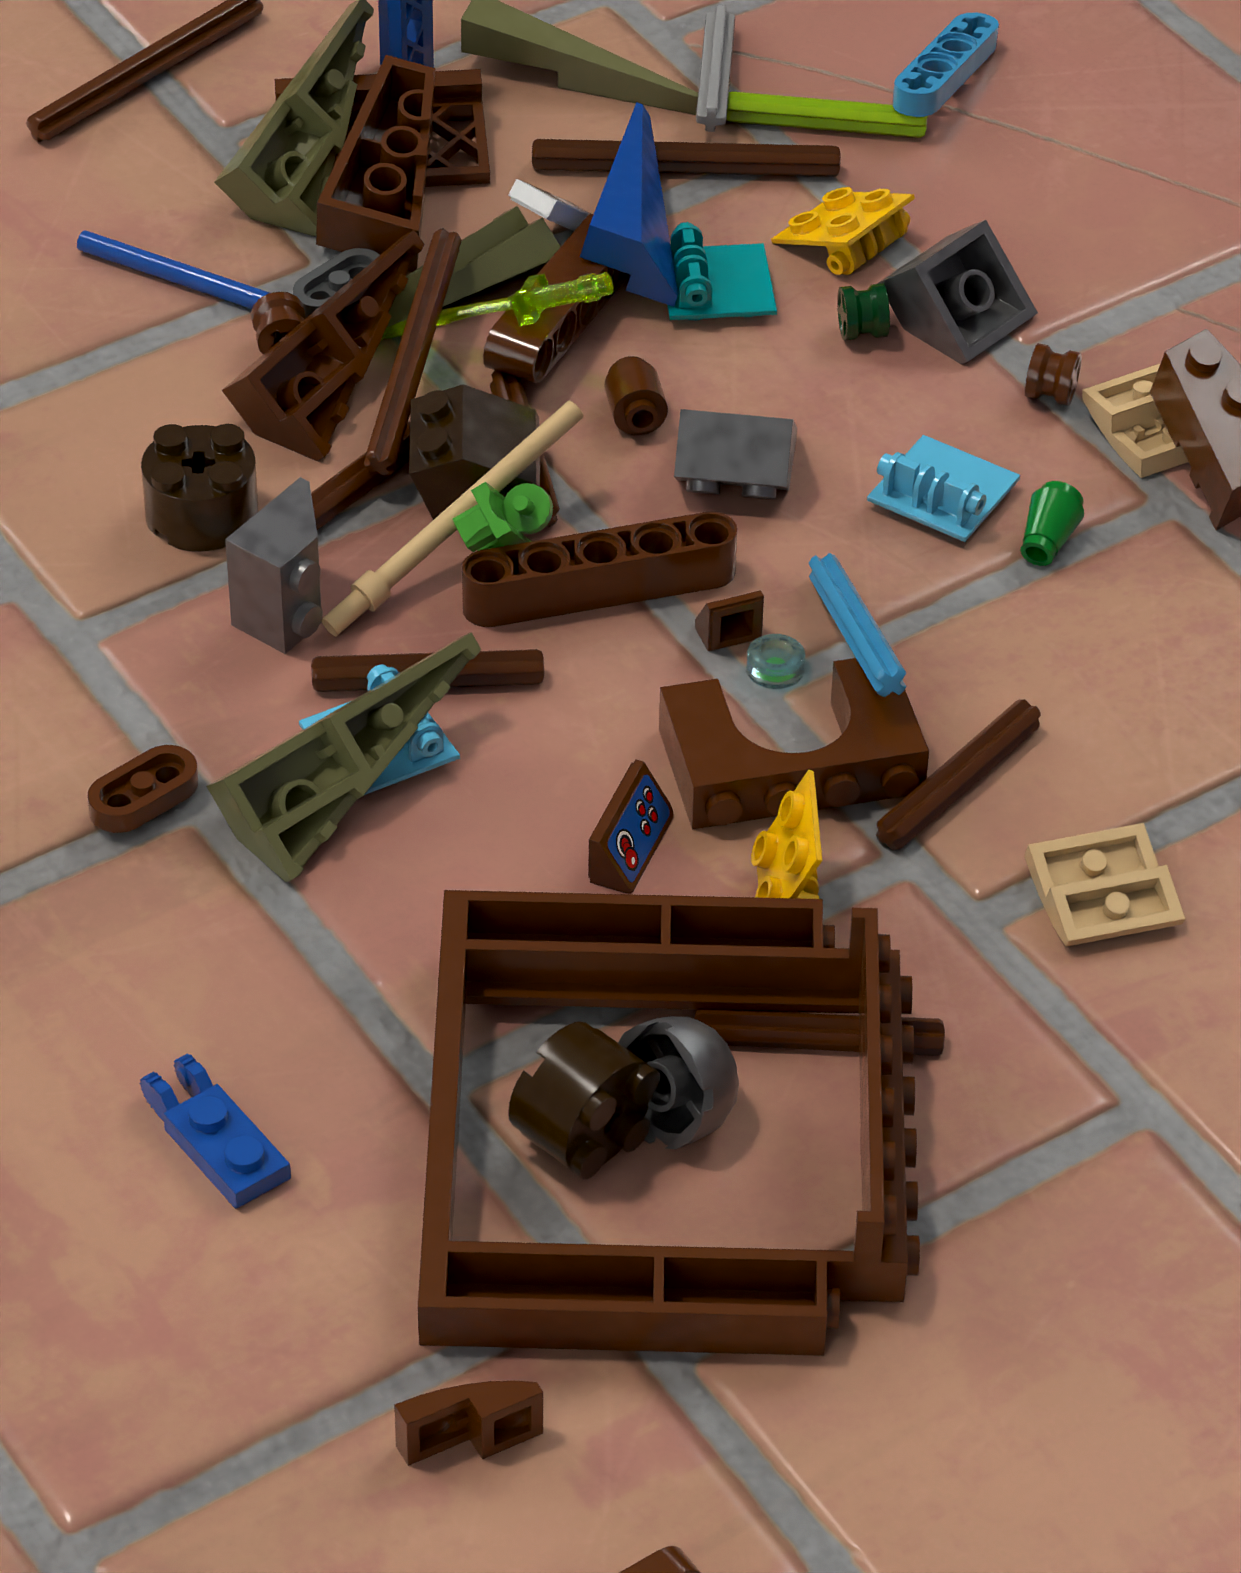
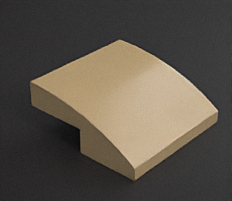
[1082,363,1189,478]
[1024,823,1185,947]

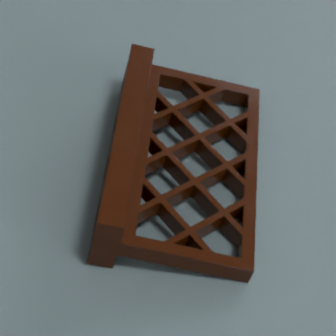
[274,69,490,187]

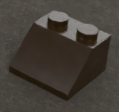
[409,384,540,520]

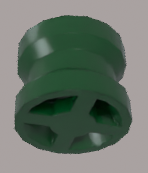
[837,283,890,340]

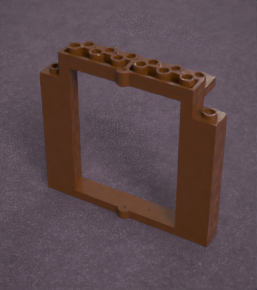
[418,890,920,1356]

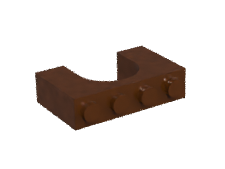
[659,658,929,830]

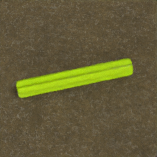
[727,91,928,138]

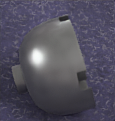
[618,1016,739,1149]

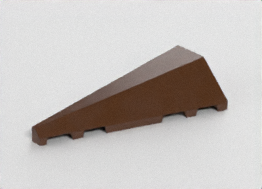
[222,230,425,461]

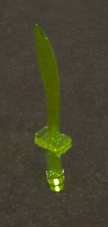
[381,272,613,340]

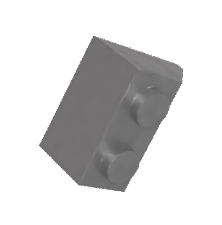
[878,220,1038,364]
[674,409,797,499]
[225,477,323,654]

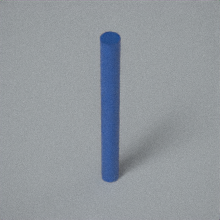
[77,230,270,309]

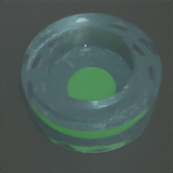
[746,634,805,689]

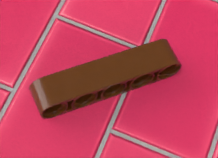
[483,214,630,383]
[462,512,737,627]

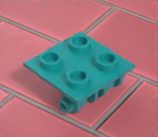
[667,222,777,320]

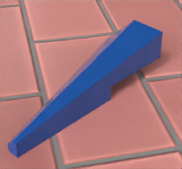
[580,102,678,307]

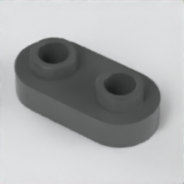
[293,248,380,318]

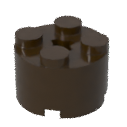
[141,424,259,552]
[508,1021,660,1179]

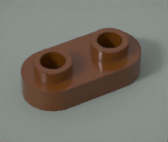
[87,745,198,833]

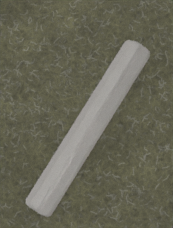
[696,5,735,132]

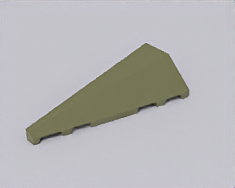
[214,0,374,237]
[461,0,698,115]
[385,206,560,331]
[206,632,482,882]

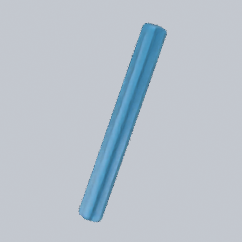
[808,553,907,697]

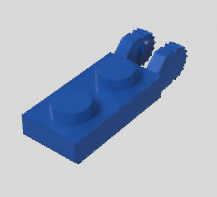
[139,1053,291,1209]

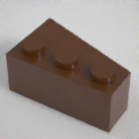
[1150,329,1241,531]

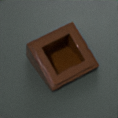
[695,590,764,651]

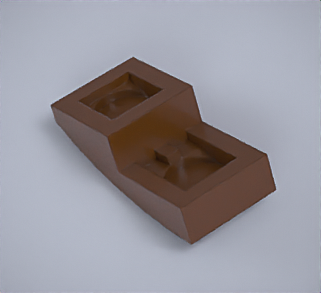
[394,1381,543,1466]

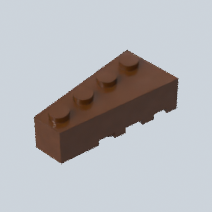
[316,55,436,272]

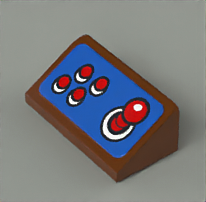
[588,759,673,893]

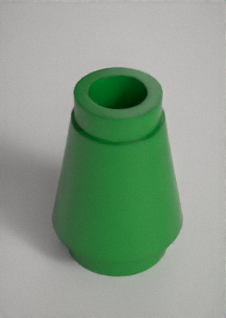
[1020,481,1085,566]

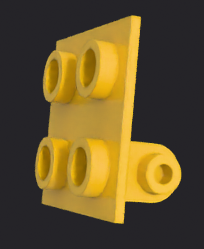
[771,187,915,275]
[751,770,822,899]

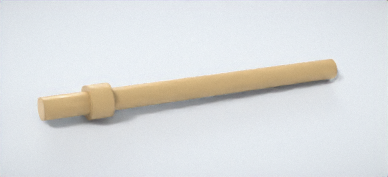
[321,401,583,637]

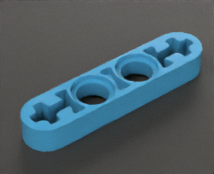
[892,12,999,117]

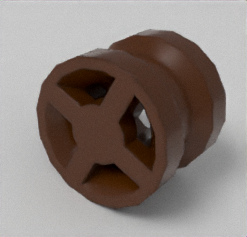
[251,291,306,355]
[1025,343,1082,406]

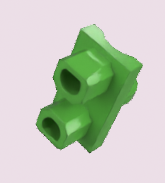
[453,482,553,552]

